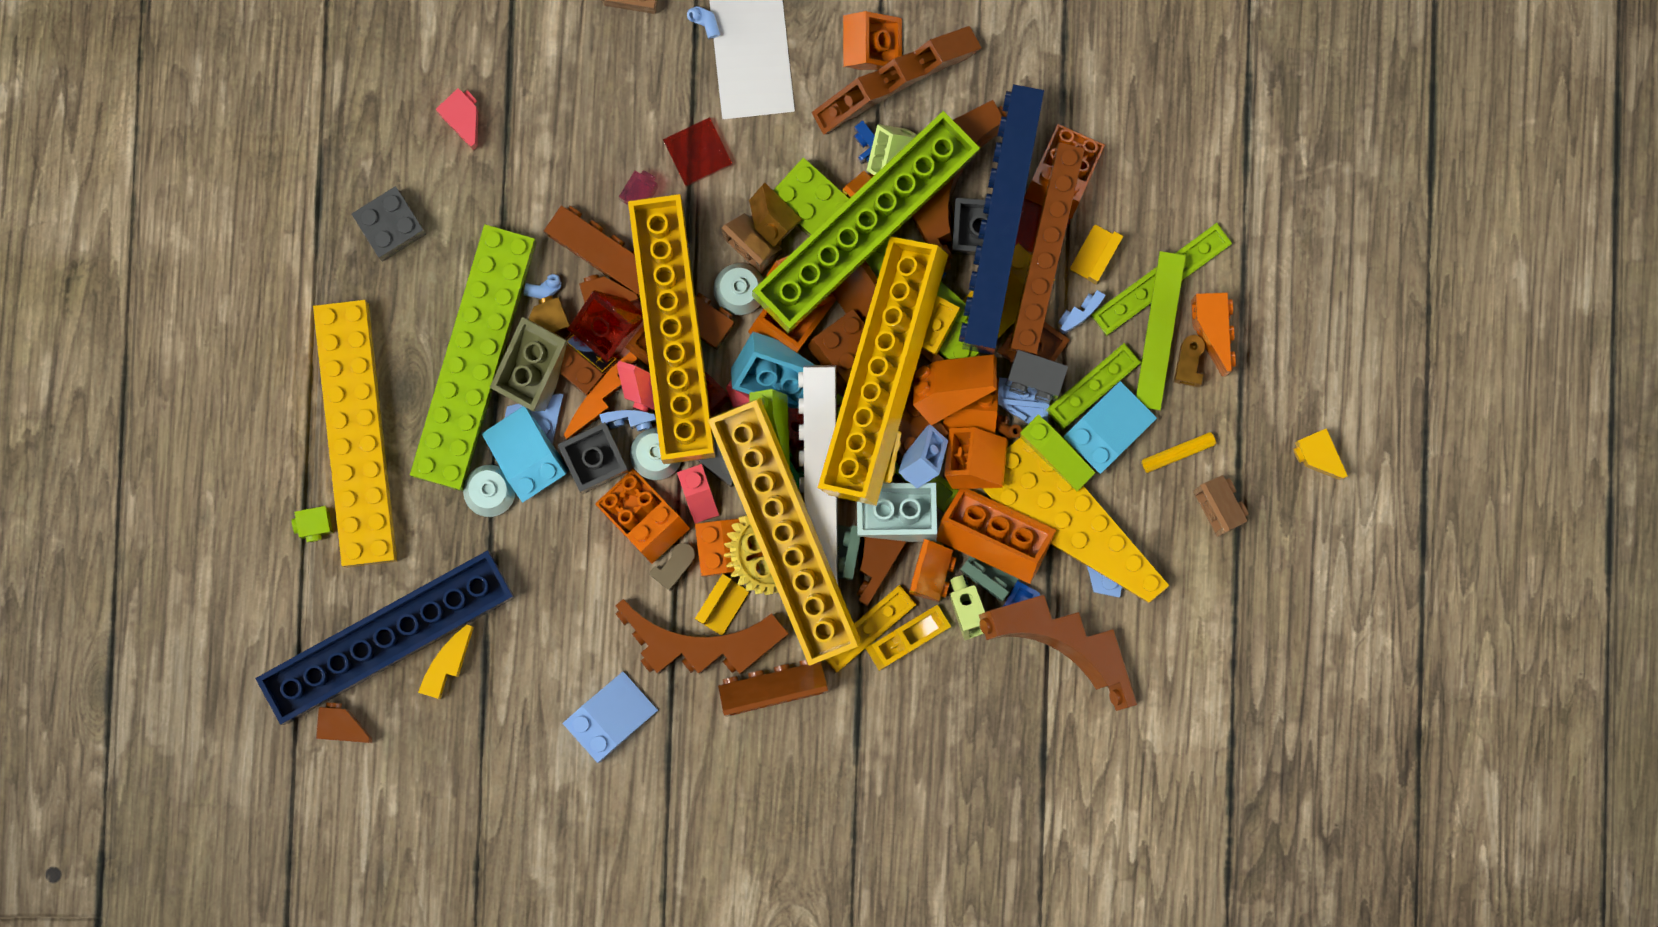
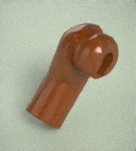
[995,415,1022,439]

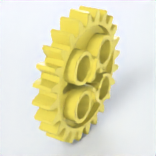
[724,516,779,595]

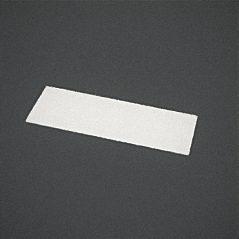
[709,0,795,119]

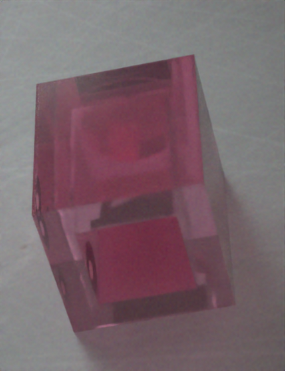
[619,170,658,205]

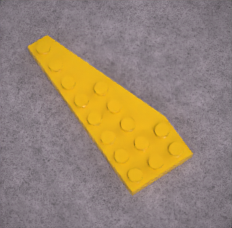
[982,437,1169,603]

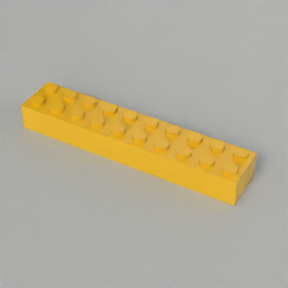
[628,194,716,464]
[817,236,948,506]
[313,300,398,568]
[708,397,861,666]

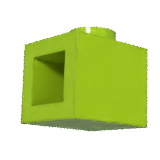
[291,506,333,543]

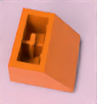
[943,378,999,434]
[944,427,1008,489]

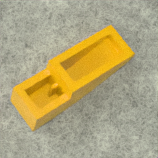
[866,604,951,671]
[418,625,474,699]

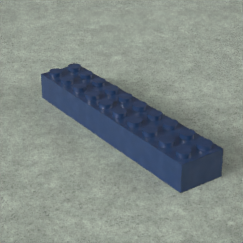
[959,84,1044,355]
[255,550,515,725]

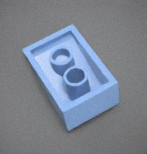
[562,671,658,763]

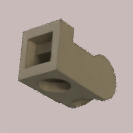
[649,543,695,591]

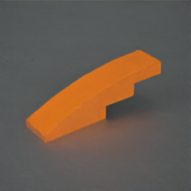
[564,352,639,440]

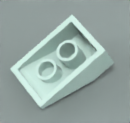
[857,483,937,542]

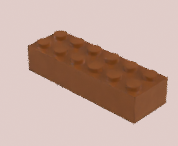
[807,309,949,467]

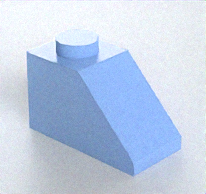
[899,425,948,488]

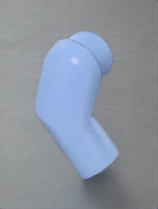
[687,6,720,39]
[524,274,561,299]

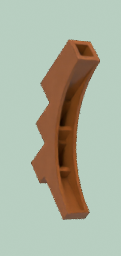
[615,599,789,674]

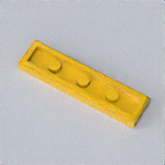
[825,585,916,673]

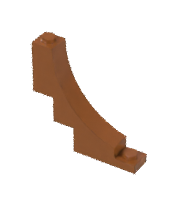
[811,26,982,135]
[912,100,1007,273]
[856,501,907,606]
[979,595,1137,711]

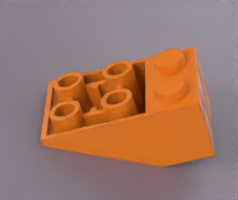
[1024,124,1105,219]
[1191,293,1236,377]
[595,468,690,564]

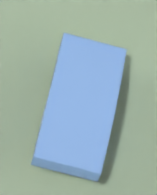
[1058,290,1106,334]
[599,410,656,432]

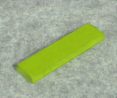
[1046,343,1141,430]

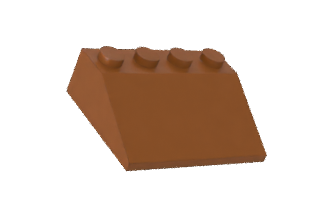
[718,660,828,717]

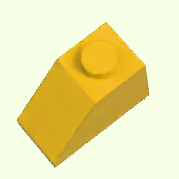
[1293,428,1348,480]

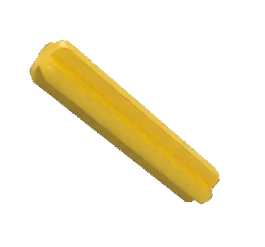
[1141,432,1216,473]

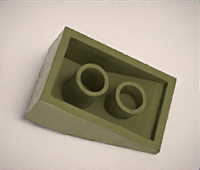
[490,317,568,411]

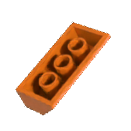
[936,489,1056,584]

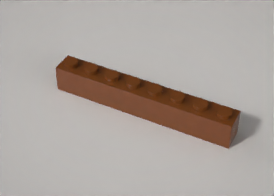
[1009,142,1085,355]
[544,205,735,350]

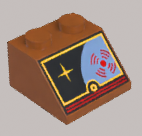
[560,324,621,396]

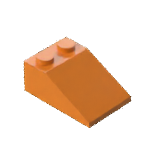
[748,300,836,353]
[913,354,997,426]
[695,519,763,578]
[908,539,957,602]

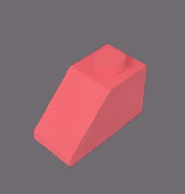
[436,88,478,151]
[617,361,655,412]
[677,464,719,524]

